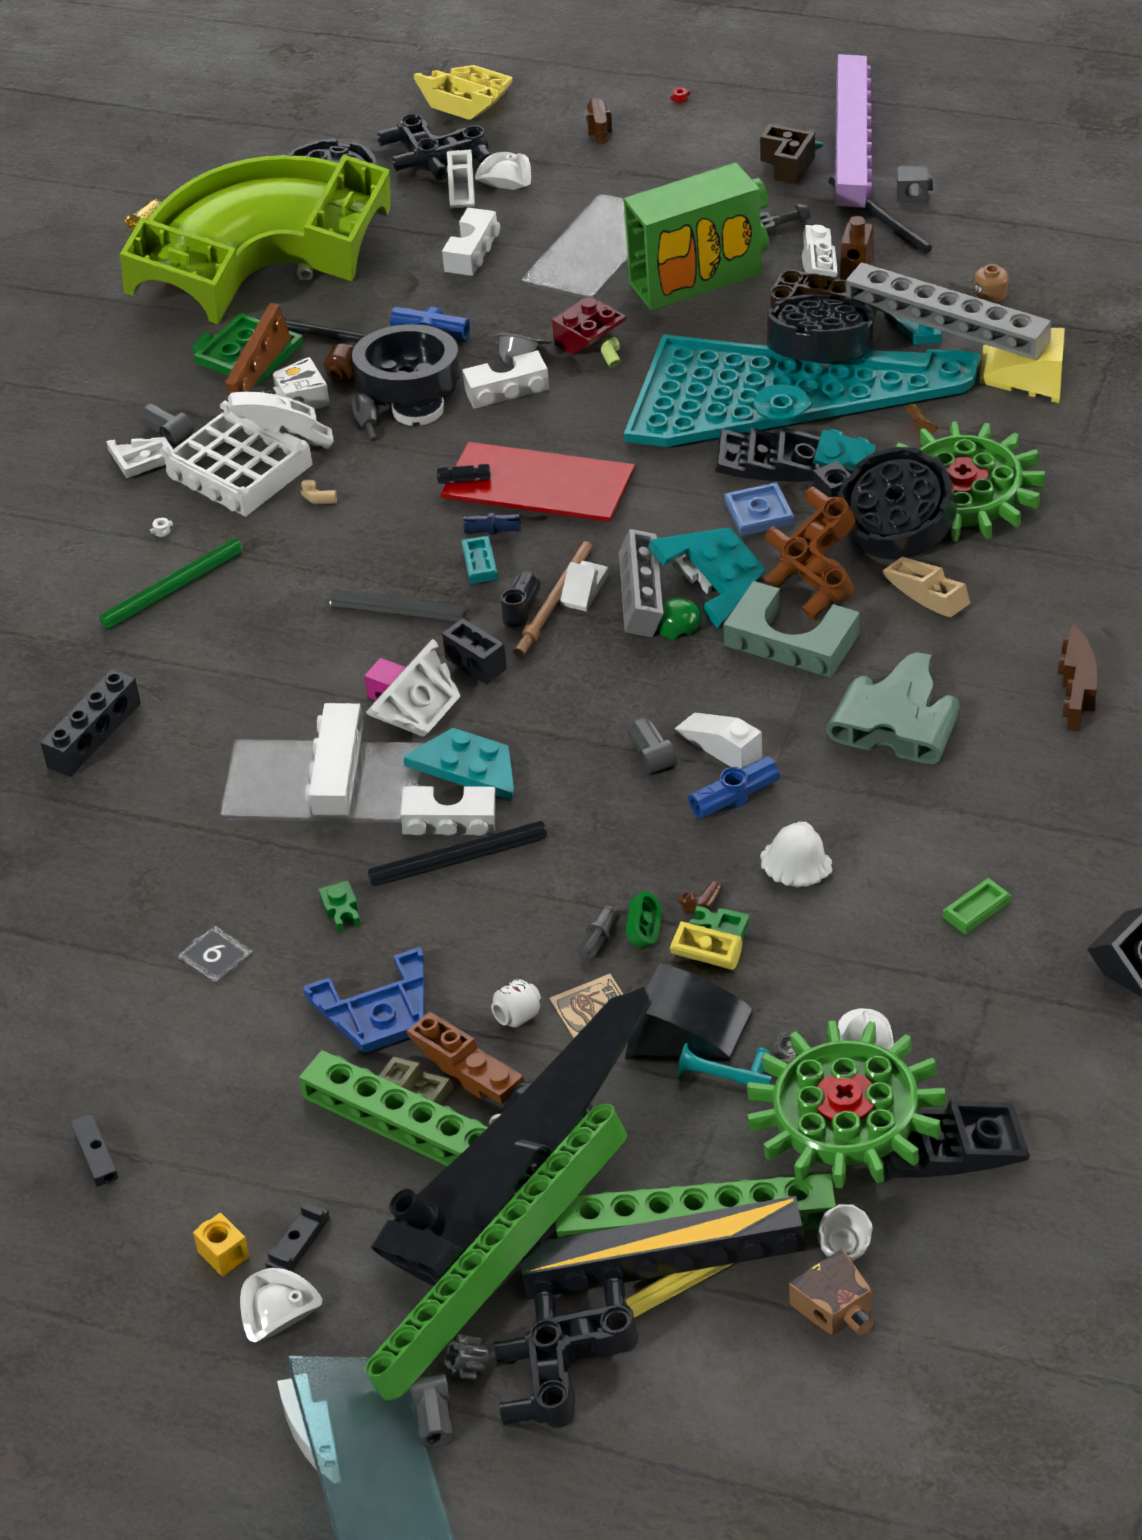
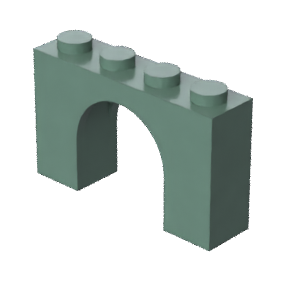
[724,581,860,678]

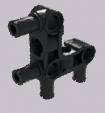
[377,113,492,180]
[494,1278,638,1428]

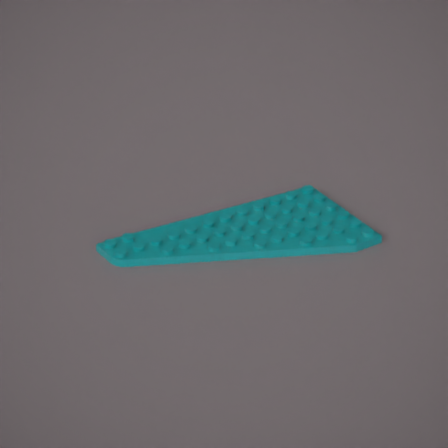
[624,334,981,447]

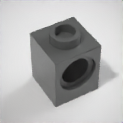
[897,166,933,202]

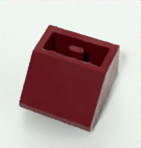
[552,295,626,355]

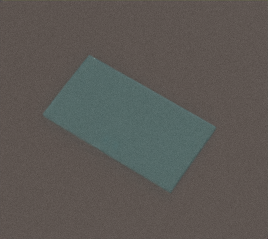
[287,1356,454,1540]

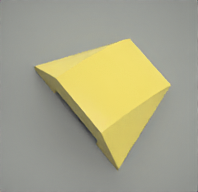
[414,65,513,120]
[979,328,1065,404]

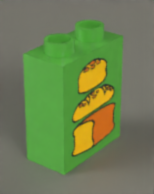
[624,163,769,310]

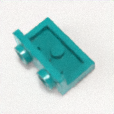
[813,429,876,474]

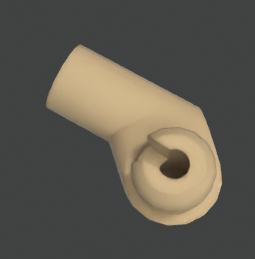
[300,480,337,505]

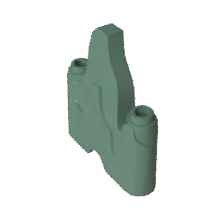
[826,652,960,765]

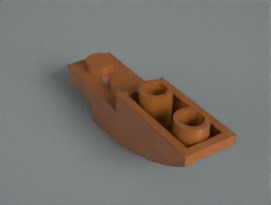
[407,1012,525,1105]

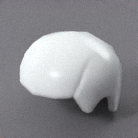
[818,1204,873,1262]

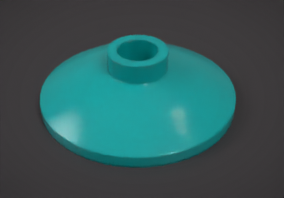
[754,384,809,421]

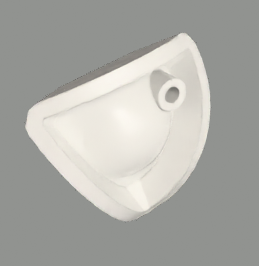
[475,152,531,190]
[240,1268,322,1342]

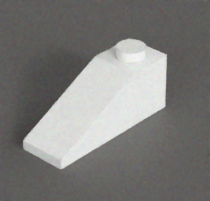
[674,713,762,768]

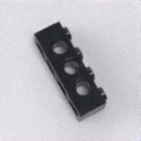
[40,669,141,777]

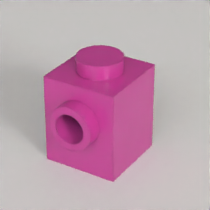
[364,658,406,700]

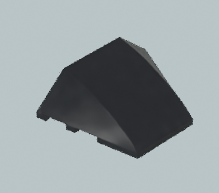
[625,961,753,1061]

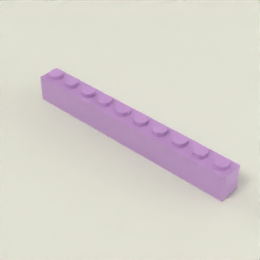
[835,54,872,207]

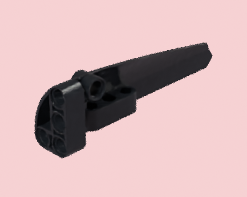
[371,987,652,1287]

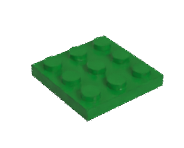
[194,313,304,387]

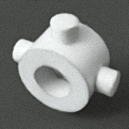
[150,518,173,537]

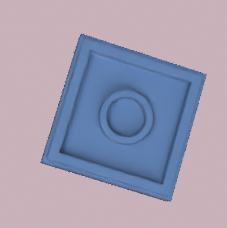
[724,482,794,536]

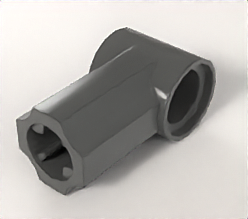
[141,403,194,447]
[628,718,677,775]
[411,1374,453,1449]

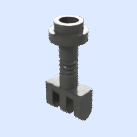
[760,203,811,236]

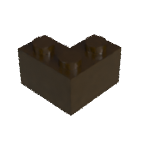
[760,123,815,184]

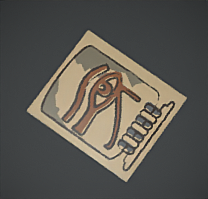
[549,974,623,1038]

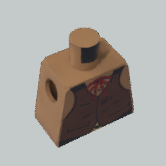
[789,1248,874,1336]

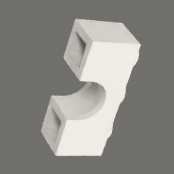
[442,208,500,276]
[462,350,549,409]
[401,786,496,836]

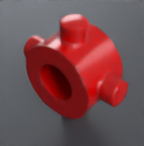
[670,87,690,104]

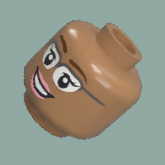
[974,264,1009,304]

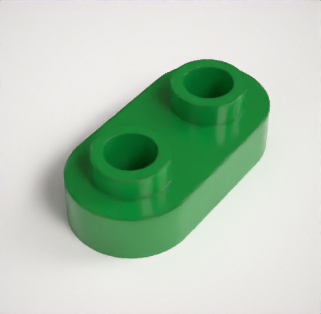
[626,891,662,949]

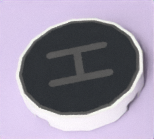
[391,397,444,425]

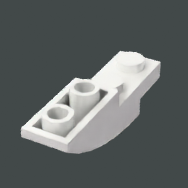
[802,225,838,278]
[228,392,334,449]

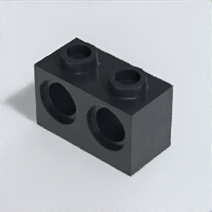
[442,618,507,685]

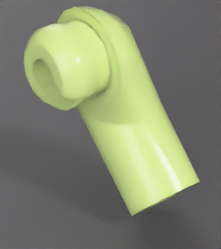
[601,337,621,368]

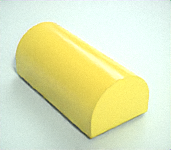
[670,921,742,970]

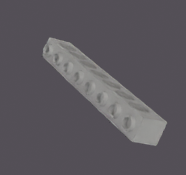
[846,262,1051,360]

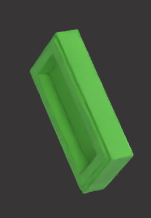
[943,878,1011,935]

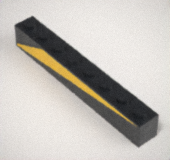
[521,1196,806,1300]

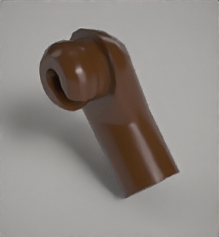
[679,881,723,914]

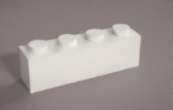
[305,703,364,815]

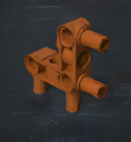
[763,487,855,621]

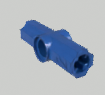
[390,307,471,341]
[688,756,780,819]

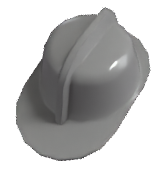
[494,333,552,366]

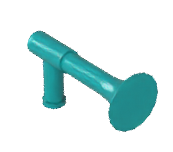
[677,1043,772,1085]

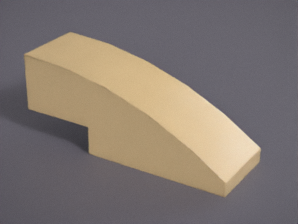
[882,557,970,618]

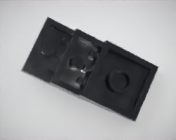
[715,427,823,482]
[875,1100,1030,1178]

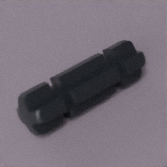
[437,464,491,484]

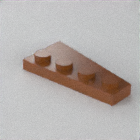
[225,303,291,395]

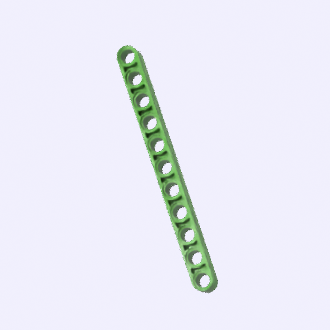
[365,1104,627,1401]

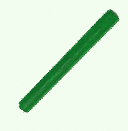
[99,538,243,629]

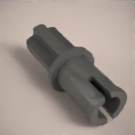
[577,905,620,960]

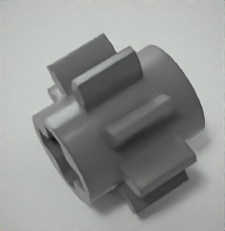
[444,1334,489,1380]

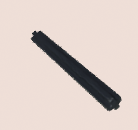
[368,821,547,886]

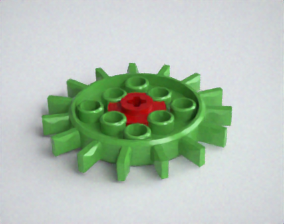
[888,421,1045,541]
[747,1020,946,1188]

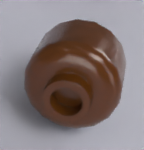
[324,343,354,382]

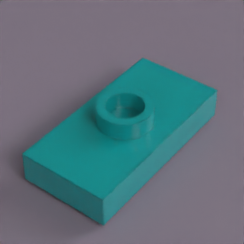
[461,536,498,584]

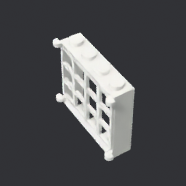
[159,401,313,517]

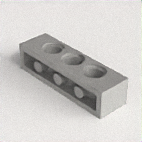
[619,529,663,638]

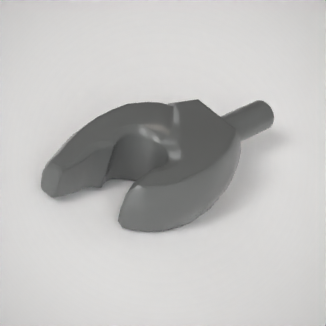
[353,393,377,441]

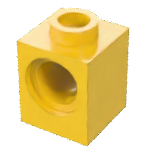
[193,1212,250,1277]

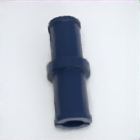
[463,512,521,535]

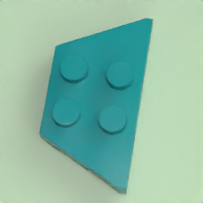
[404,728,514,801]

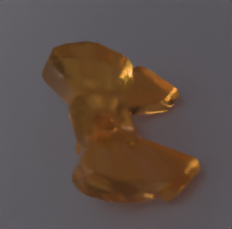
[903,404,939,432]

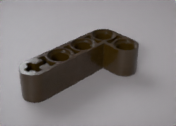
[770,270,877,317]

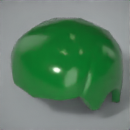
[657,598,701,640]

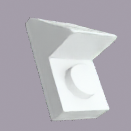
[560,561,609,612]

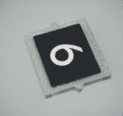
[177,925,253,986]

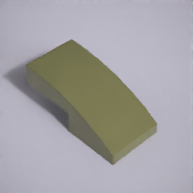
[379,1057,454,1105]

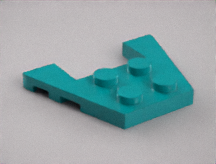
[648,527,766,629]

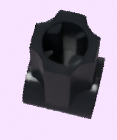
[501,572,541,627]

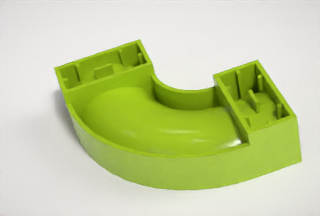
[120,154,390,324]

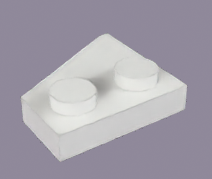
[106,437,173,478]

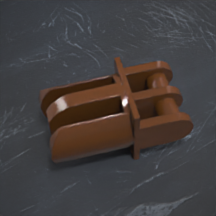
[586,98,612,144]

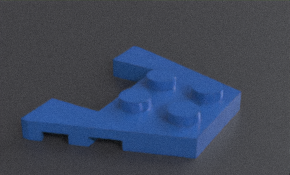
[302,947,425,1053]

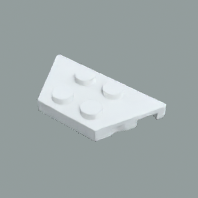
[366,639,460,737]

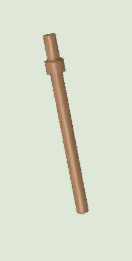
[513,541,593,657]

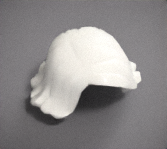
[760,822,833,888]

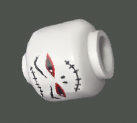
[491,979,541,1028]

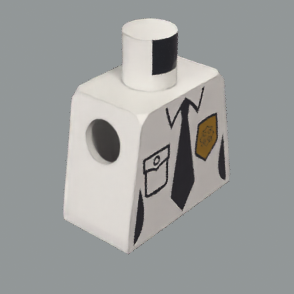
[263,357,330,409]

